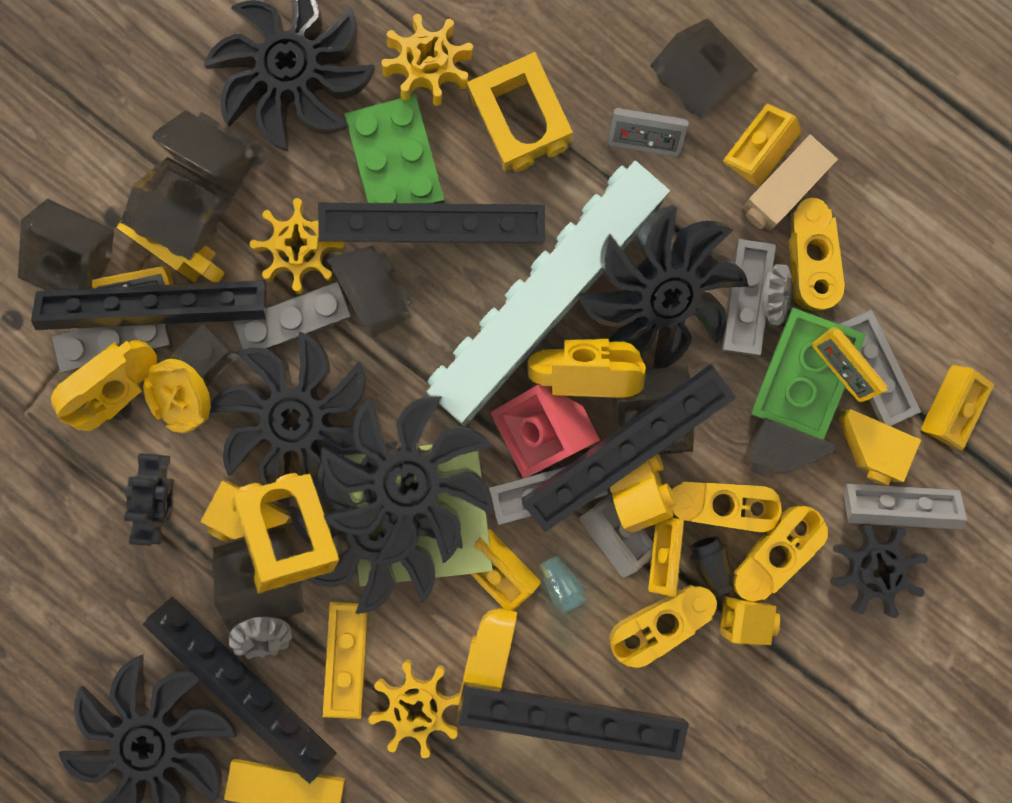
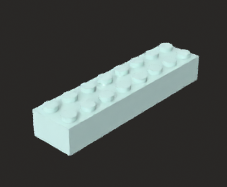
[427,160,670,427]

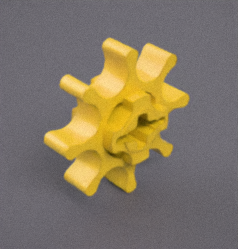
[382,14,473,106]
[250,198,346,294]
[368,659,460,758]

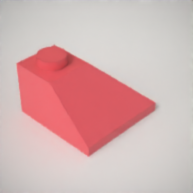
[490,384,600,479]

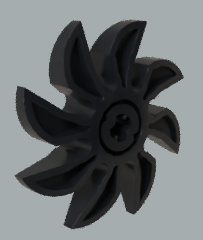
[204,0,375,151]
[579,205,748,371]
[210,332,382,506]
[321,395,493,565]
[290,441,463,614]
[58,654,237,803]

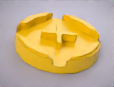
[143,358,211,434]

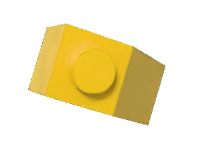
[838,409,921,486]
[200,481,292,542]
[719,596,780,645]

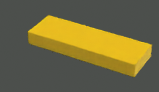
[323,601,368,719]
[224,759,346,803]

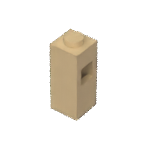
[742,134,838,232]

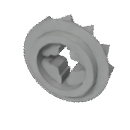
[763,264,793,325]
[229,617,292,659]

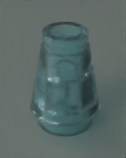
[539,555,588,615]

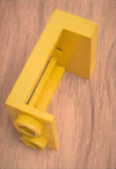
[467,52,573,172]
[231,473,339,593]

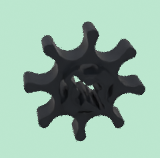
[124,453,174,546]
[830,524,928,618]

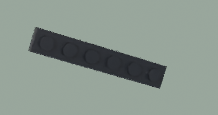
[318,202,545,244]
[31,280,267,330]
[522,364,736,532]
[142,597,337,784]
[455,682,689,761]

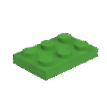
[344,94,445,204]
[750,307,866,441]

